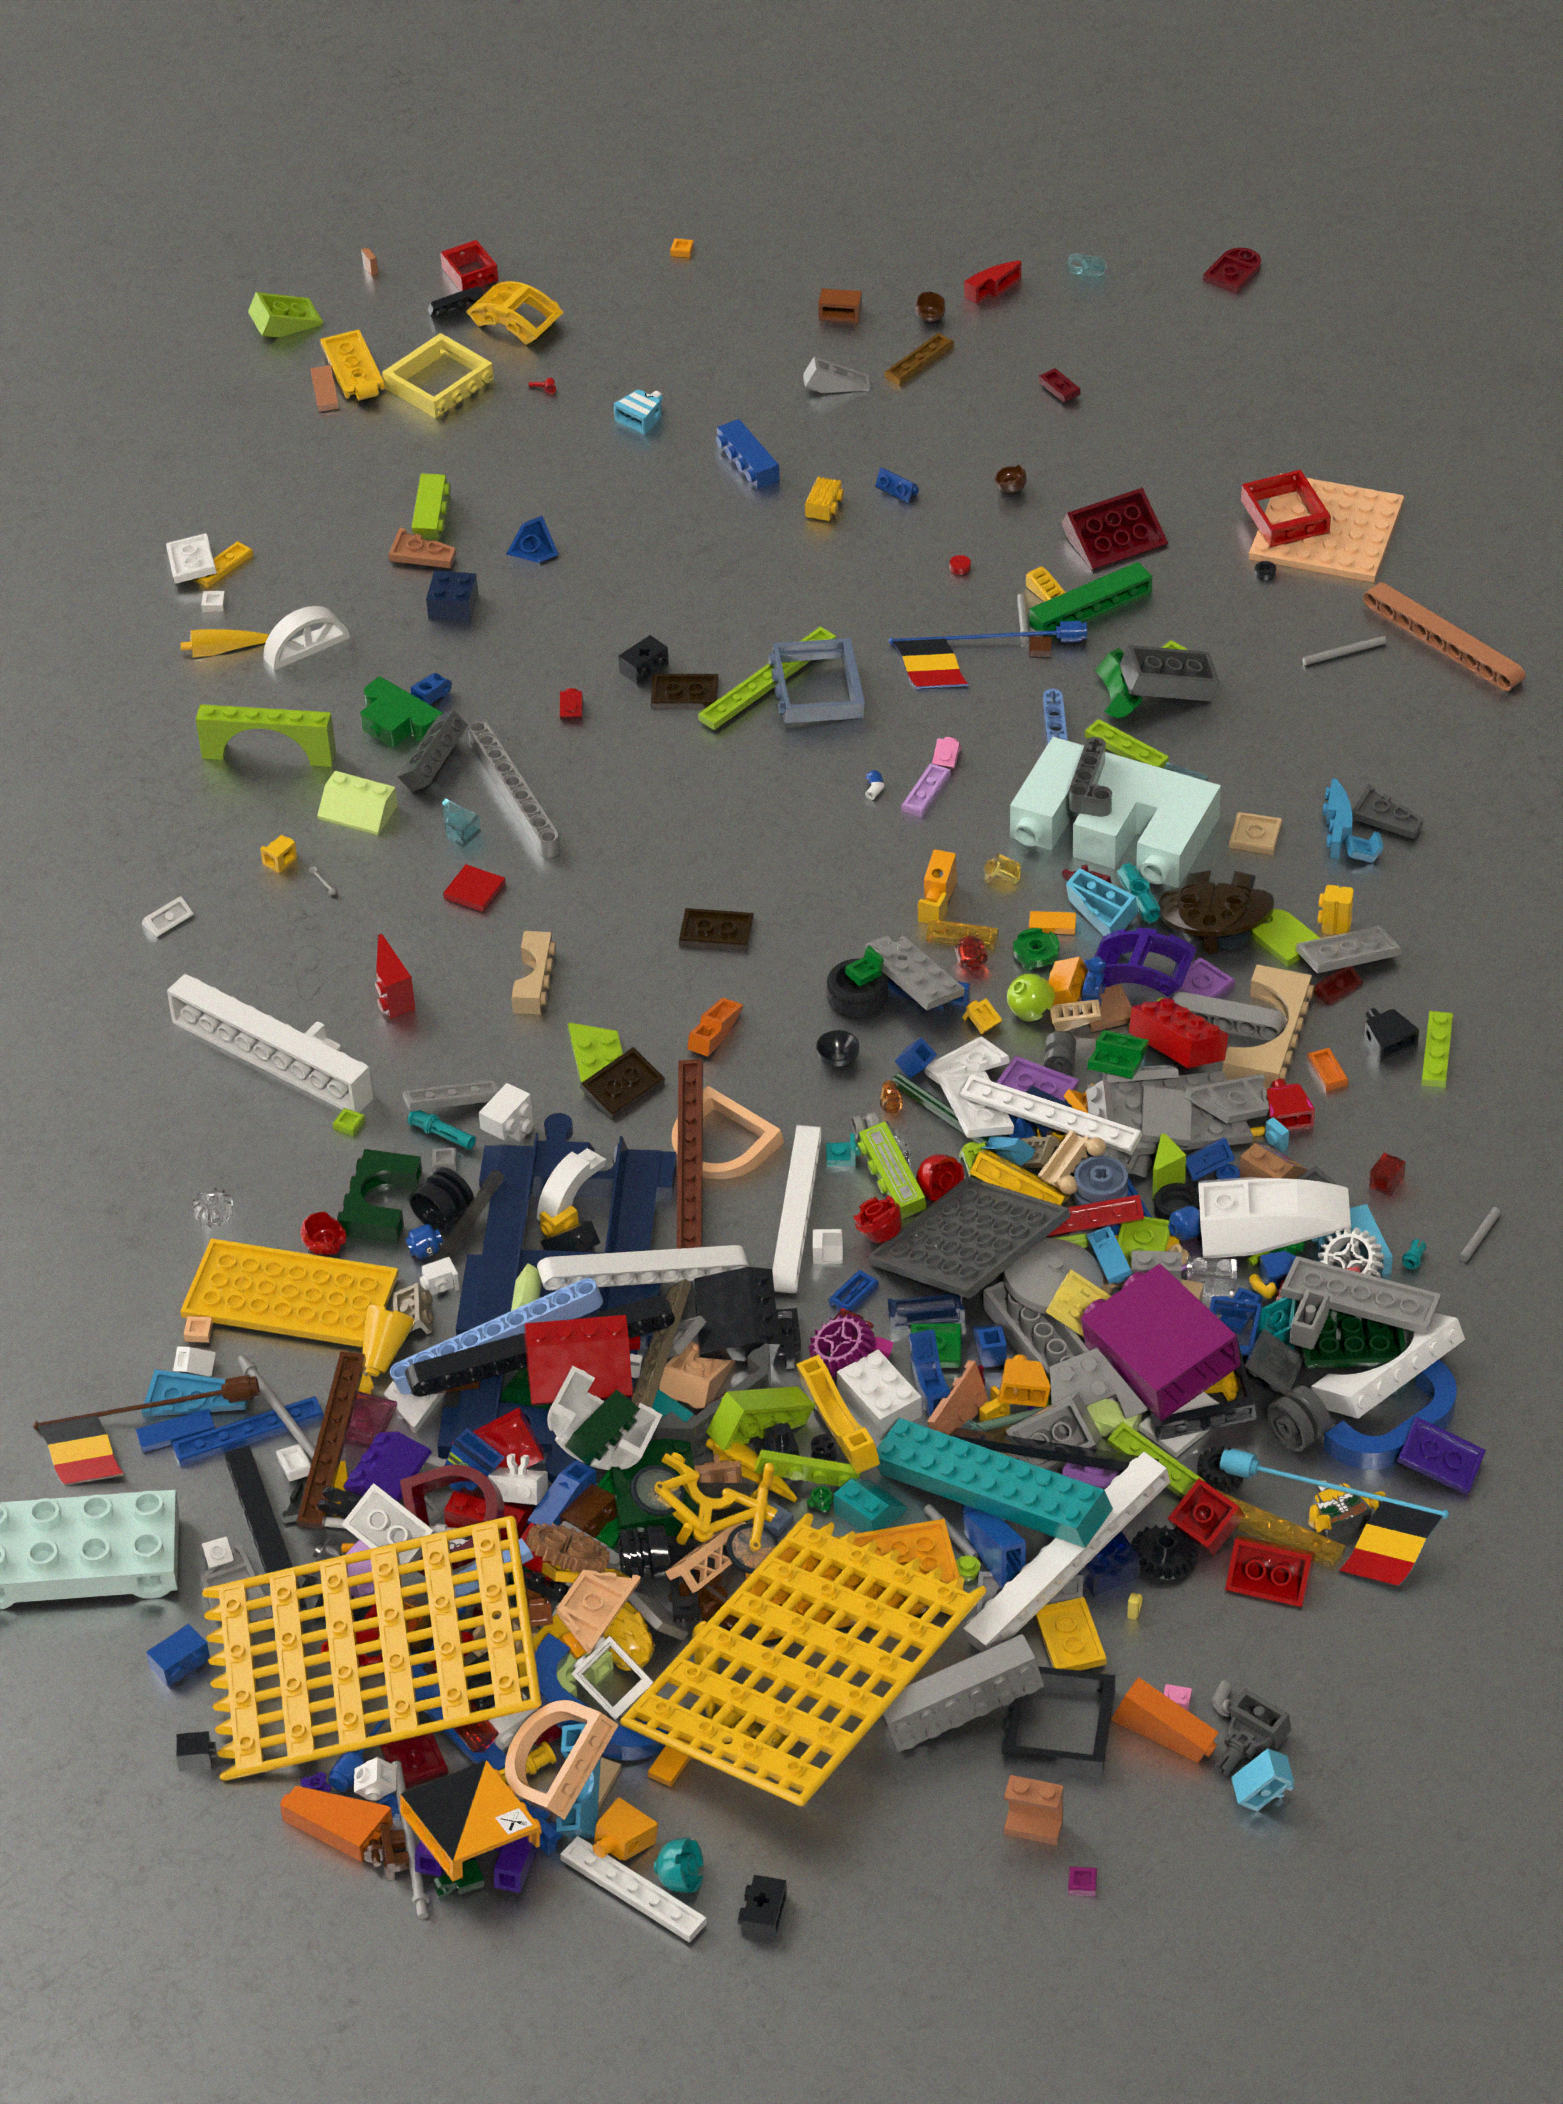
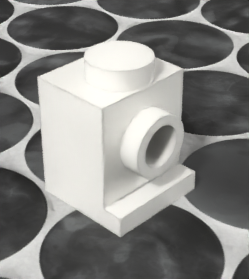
[420,1257,460,1295]

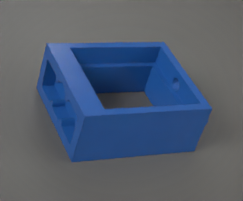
[1209,1296,1262,1362]

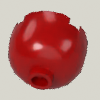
[916,1154,964,1202]

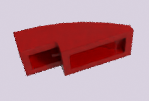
[964,260,1022,304]

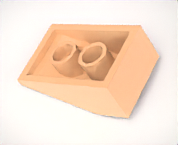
[659,1341,736,1409]

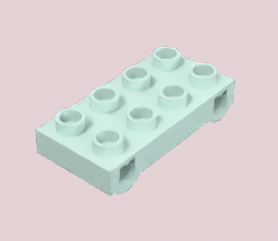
[0,1489,179,1610]

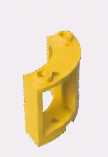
[466,281,564,345]

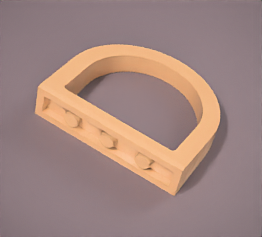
[672,1086,784,1179]
[505,1700,618,1820]

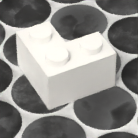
[479,1083,534,1141]

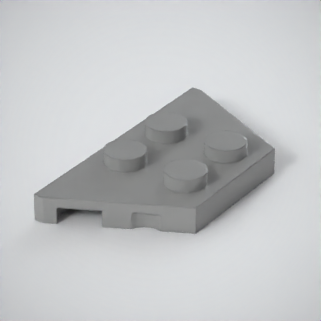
[1184,1074,1269,1124]
[200,1543,273,1623]

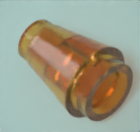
[880,1080,904,1114]

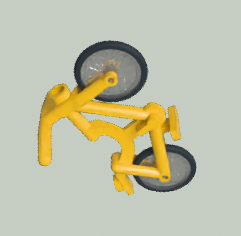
[631,1453,779,1574]

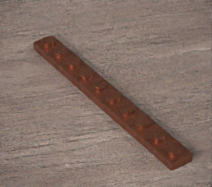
[677,1059,703,1249]

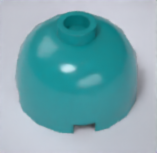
[654,1838,704,1893]

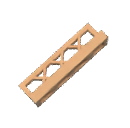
[665,1522,750,1593]

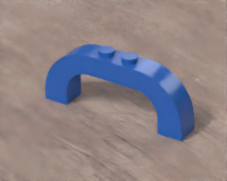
[1323,1359,1457,1469]
[535,1633,669,1761]

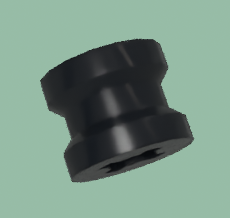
[811,1434,837,1462]

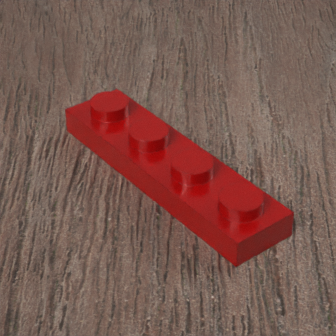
[1047,1195,1144,1238]

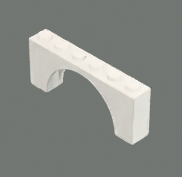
[1311,1313,1465,1419]

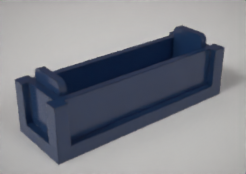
[887,1294,965,1330]

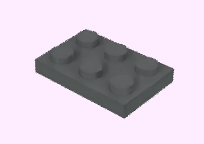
[1244,1328,1304,1395]

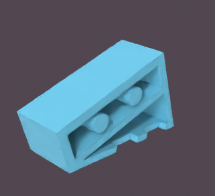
[1066,868,1138,936]

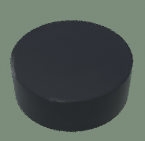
[1254,561,1276,581]

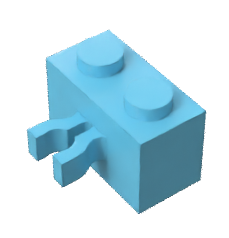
[1231,1749,1294,1811]

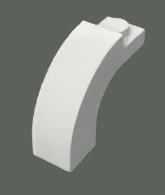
[537,1148,606,1220]

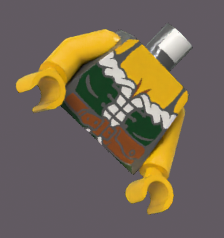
[1308,1480,1386,1543]

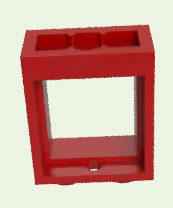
[440,240,499,291]

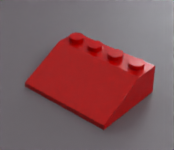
[524,1315,633,1405]

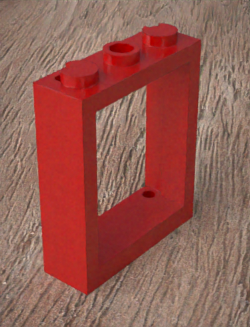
[1241,469,1331,547]

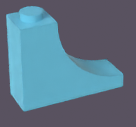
[1310,1204,1393,1275]

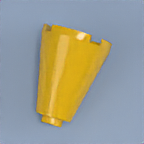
[362,1305,415,1377]

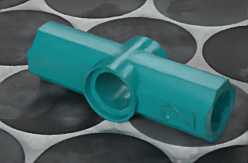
[1117,863,1160,924]

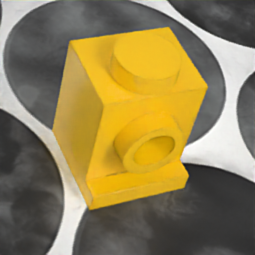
[260,834,297,873]

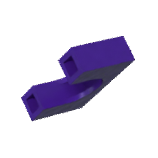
[415,1836,539,1893]

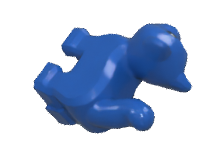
[1082,956,1106,1006]

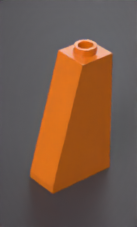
[1111,1677,1219,1763]
[280,1786,393,1862]

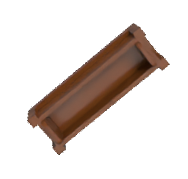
[526,1588,553,1627]

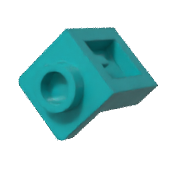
[826,1133,860,1167]

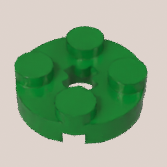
[1013,928,1060,970]

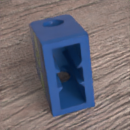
[444,1428,505,1491]

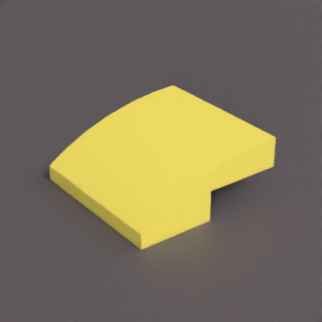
[1046,1269,1111,1337]

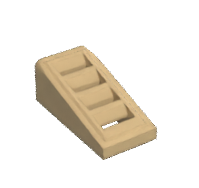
[1050,999,1102,1032]

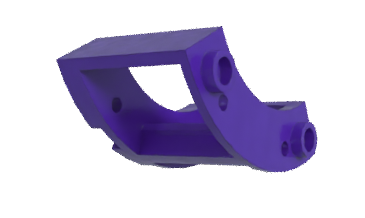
[1086,928,1197,997]

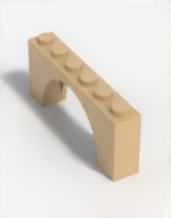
[1222,965,1315,1088]

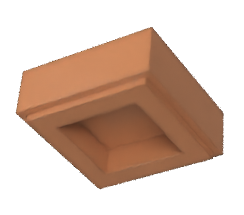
[361,247,378,276]

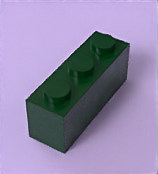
[565,1389,640,1466]

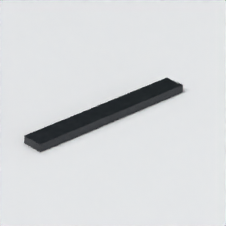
[953,1428,1159,1472]

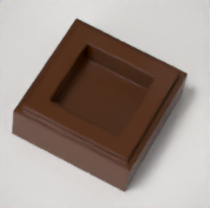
[1029,636,1052,657]

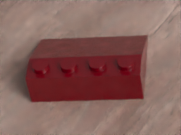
[1061,487,1168,571]

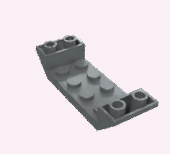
[653,1343,771,1460]

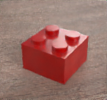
[1167,1478,1245,1556]

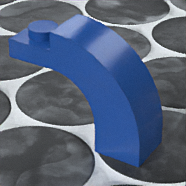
[908,1329,951,1417]

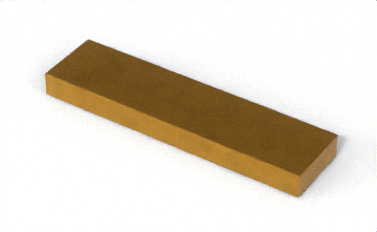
[884,333,954,386]

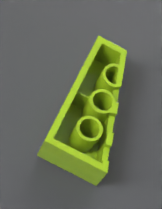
[706,1386,816,1451]

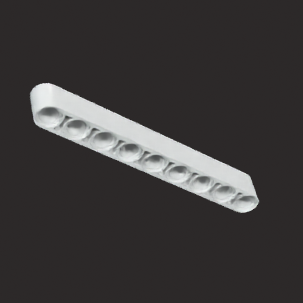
[772,1125,822,1294]
[537,1245,750,1290]

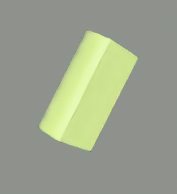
[511,1264,542,1311]

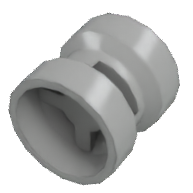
[851,1112,879,1140]

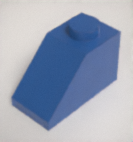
[1259,1251,1296,1291]

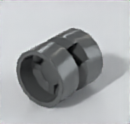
[1043,1031,1076,1075]

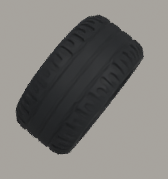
[827,959,889,1018]

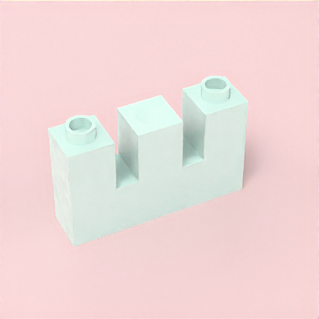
[1010,737,1221,888]

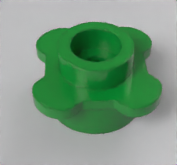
[807,1486,834,1512]

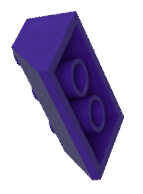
[343,1431,432,1502]

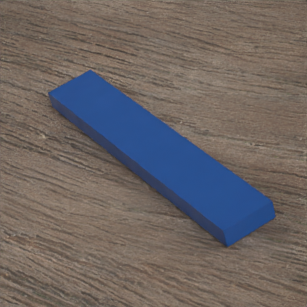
[172,1396,324,1466]
[412,1665,506,1771]

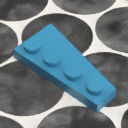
[141,1369,249,1417]

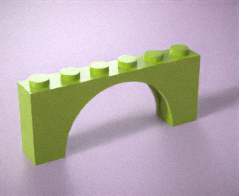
[196,704,336,767]

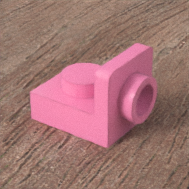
[1164,1684,1192,1711]

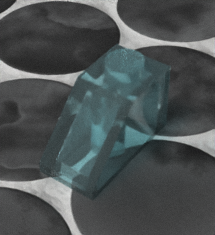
[442,798,481,847]

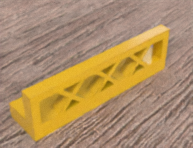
[969,1149,1071,1206]

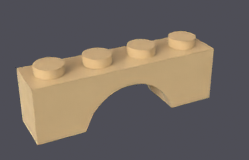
[511,931,556,1015]

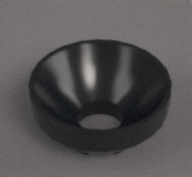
[816,1030,859,1067]

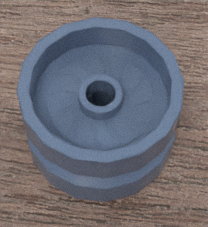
[1074,1156,1128,1206]

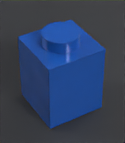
[894,1037,937,1078]

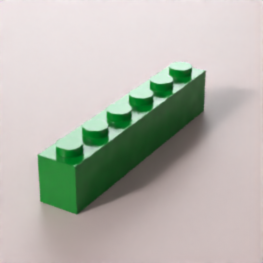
[1029,562,1152,637]

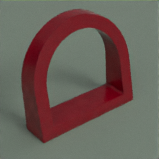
[400,1465,504,1576]

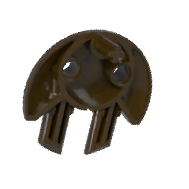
[1158,870,1274,955]

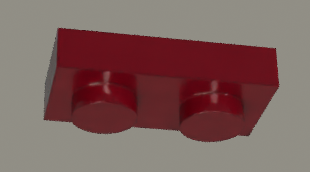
[1039,368,1080,403]

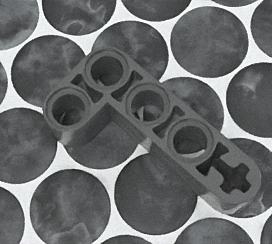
[1069,737,1112,817]

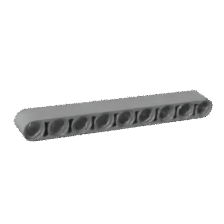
[468,719,560,858]

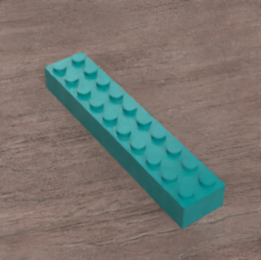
[876,1418,1113,1548]

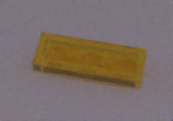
[926,919,998,951]

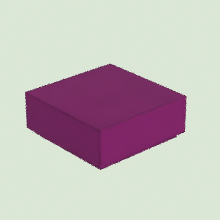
[1068,1866,1097,1897]

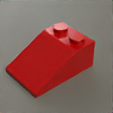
[375,934,416,1019]
[452,1407,544,1471]

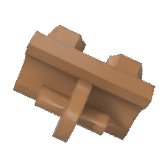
[694,1454,742,1495]

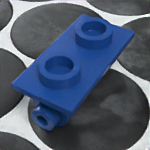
[875,467,919,503]

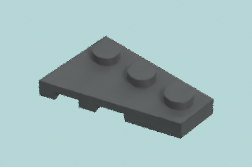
[1352,784,1423,839]

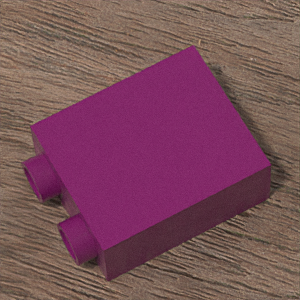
[1081,1263,1241,1421]

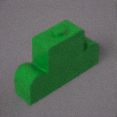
[360,676,443,747]

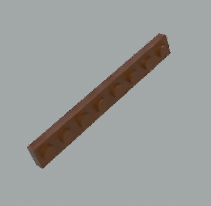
[296,1352,366,1529]

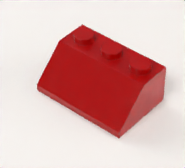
[444,1488,532,1540]
[1225,1535,1316,1607]

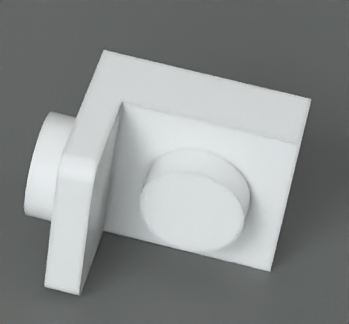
[201,1536,233,1569]

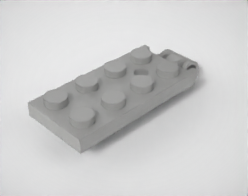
[865,936,965,1010]

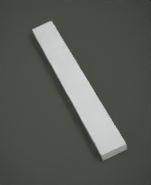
[960,1075,1142,1155]

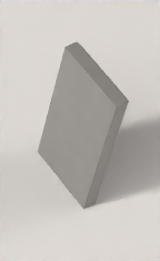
[1296,926,1401,974]

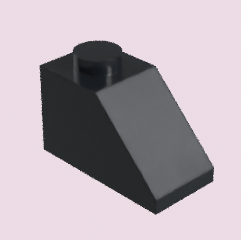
[540,1221,601,1252]

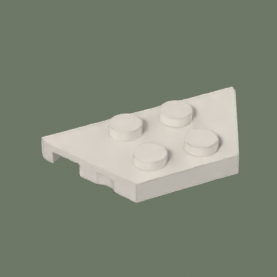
[383,1381,446,1433]

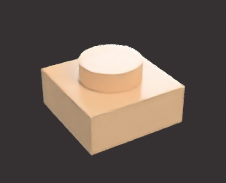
[183,1316,213,1343]

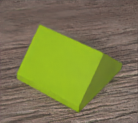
[1152,1133,1186,1202]

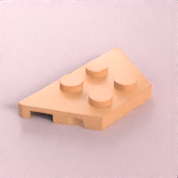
[556,1570,641,1654]

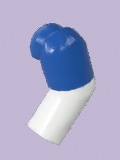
[865,770,885,800]

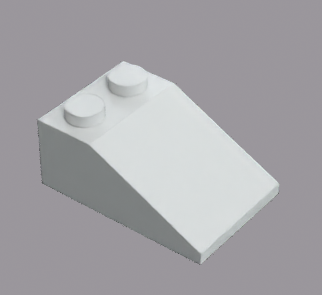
[341,1483,437,1575]

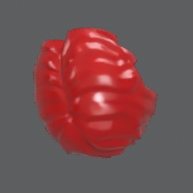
[300,1211,346,1256]

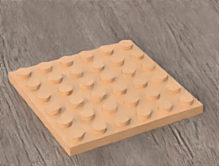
[1249,473,1404,583]

